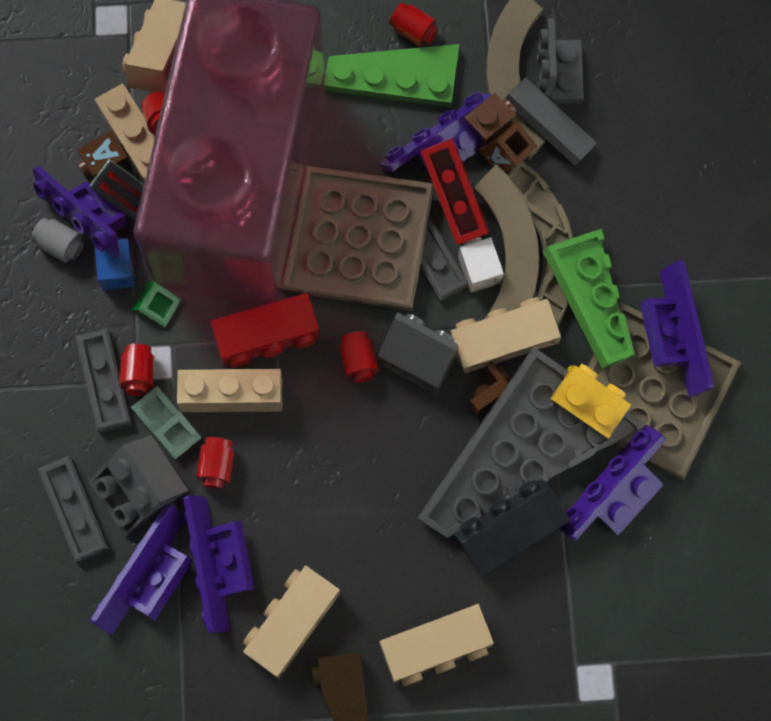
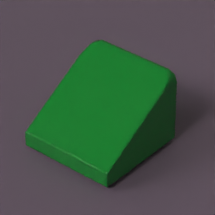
[131,282,182,328]

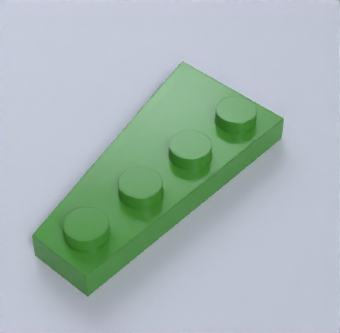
[324,44,460,108]
[543,229,635,369]

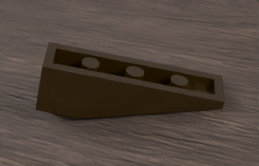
[312,653,368,721]

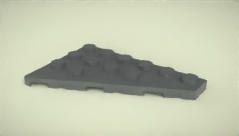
[418,348,644,538]

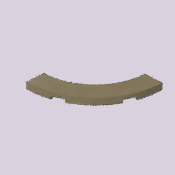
[486,0,548,160]
[507,161,574,327]
[474,164,539,319]

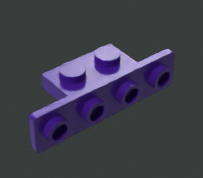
[380,92,492,180]
[33,166,127,259]
[640,260,714,397]
[558,425,666,541]
[183,495,255,633]
[90,503,193,635]

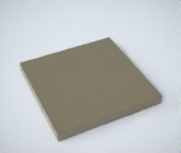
[281,166,435,311]
[588,302,741,481]

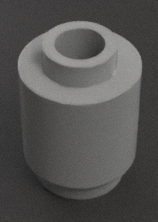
[31,218,84,263]

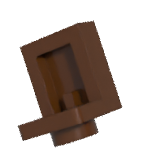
[464,93,518,144]

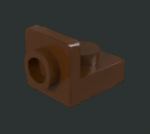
[469,362,511,419]

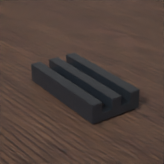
[90,161,164,228]

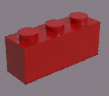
[421,137,489,245]
[211,293,320,368]

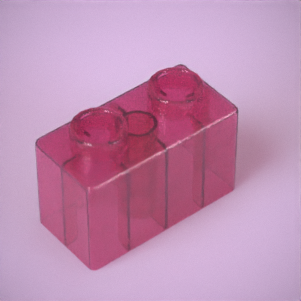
[134,0,325,306]

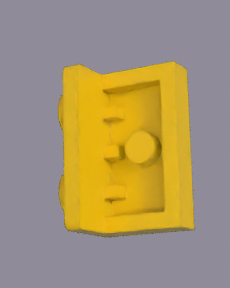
[550,364,632,439]

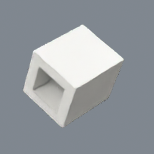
[458,237,504,293]

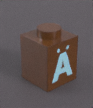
[479,121,538,172]
[77,130,132,180]

